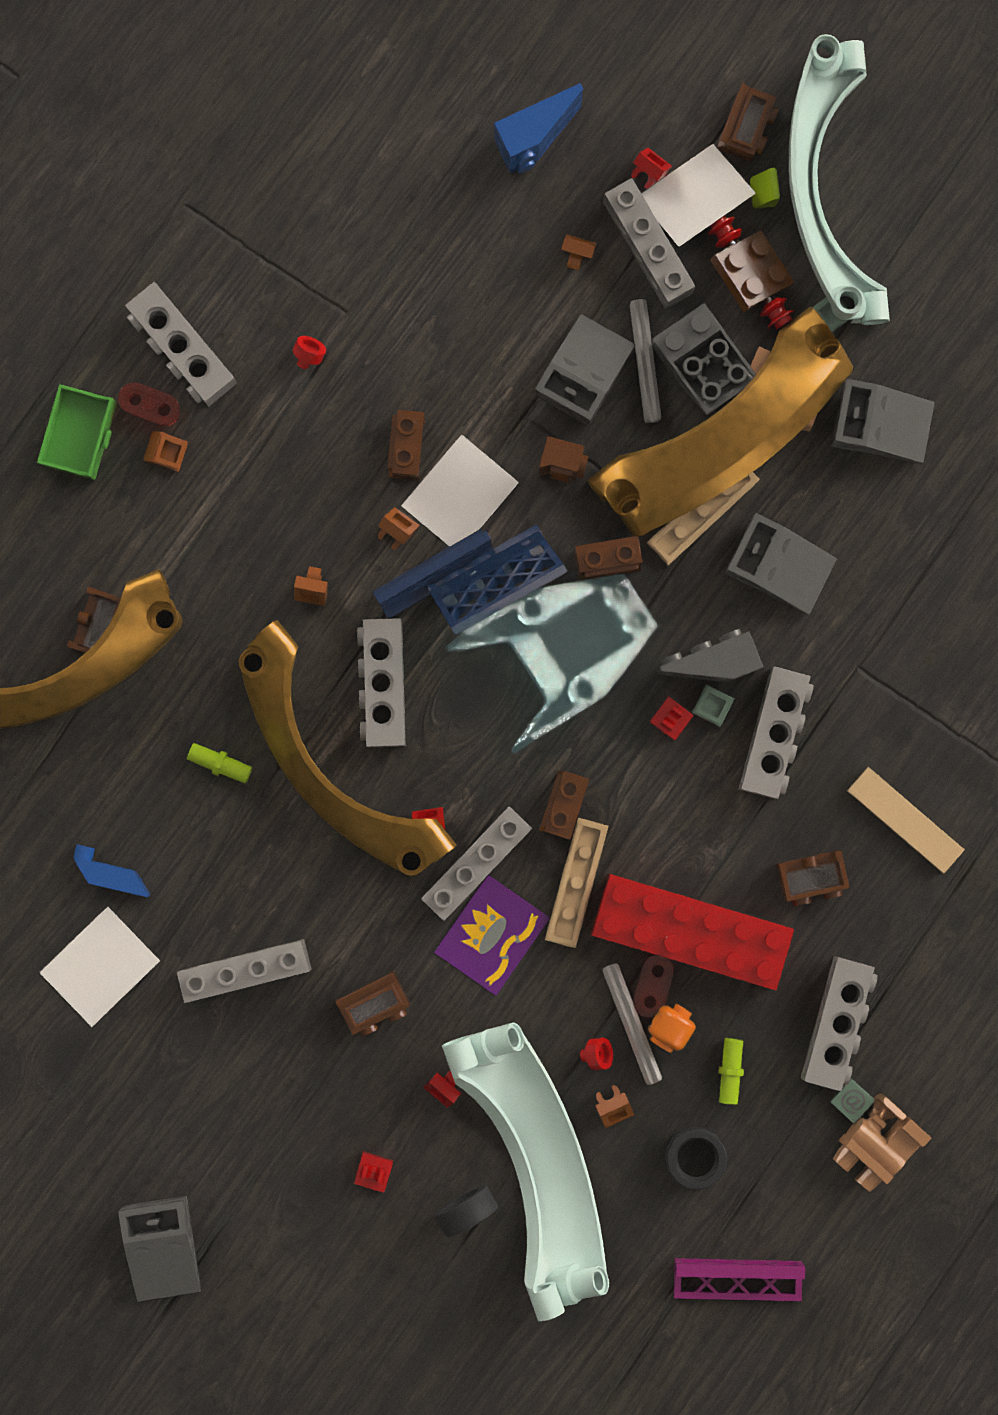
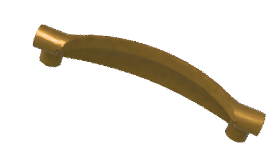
[587,307,853,536]
[0,569,183,729]
[239,620,456,876]

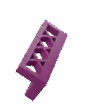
[674,1258,805,1301]

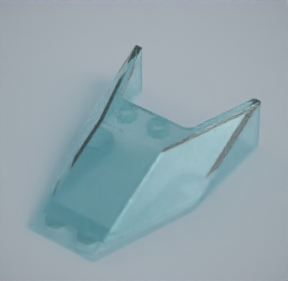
[446,573,657,754]

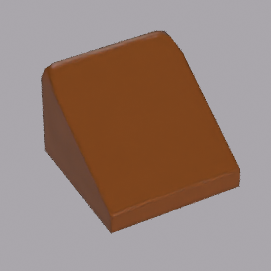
[143,431,188,472]

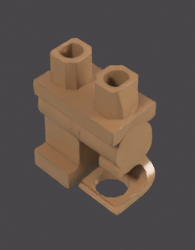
[833,1093,931,1192]

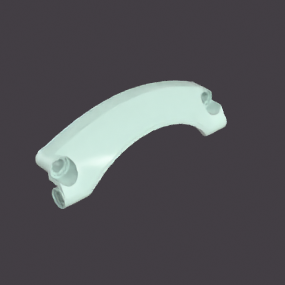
[789,34,890,325]
[442,1023,609,1321]

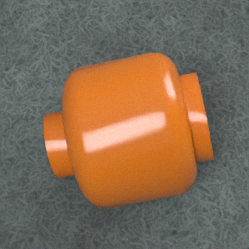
[648,1003,696,1053]

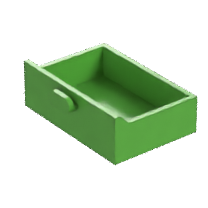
[37,384,117,480]

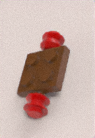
[708,215,795,330]

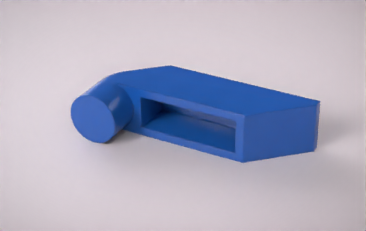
[73,844,150,897]

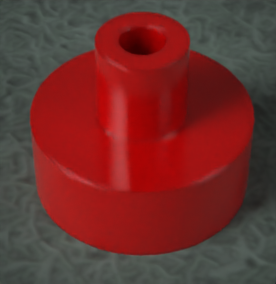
[292,336,326,369]
[580,1037,613,1070]

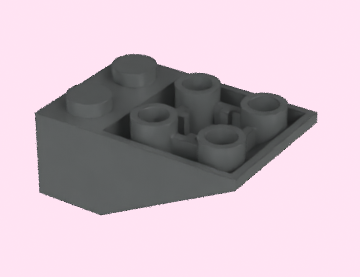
[652,303,756,415]
[535,314,635,426]
[830,379,935,464]
[725,513,837,615]
[656,629,764,682]
[118,1196,201,1302]

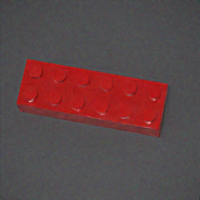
[591,874,794,991]

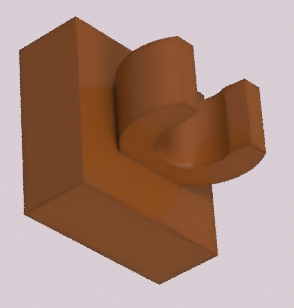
[561,234,597,270]
[378,507,420,550]
[294,566,328,606]
[595,1085,634,1128]

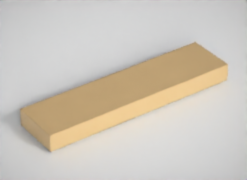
[647,472,760,566]
[847,767,965,874]
[545,818,609,948]

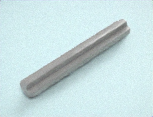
[630,299,661,423]
[603,963,662,1085]

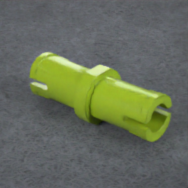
[187,743,253,784]
[718,1038,744,1105]

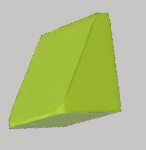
[750,168,780,209]

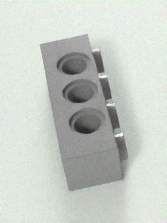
[603,178,695,309]
[125,282,237,407]
[357,618,406,747]
[739,666,814,799]
[421,806,532,920]
[177,939,312,1003]
[801,956,877,1091]

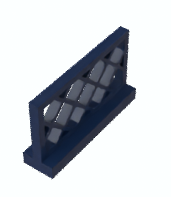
[427,525,567,635]
[373,529,493,619]

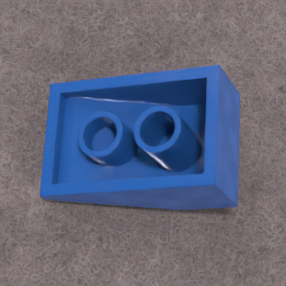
[494,83,583,173]

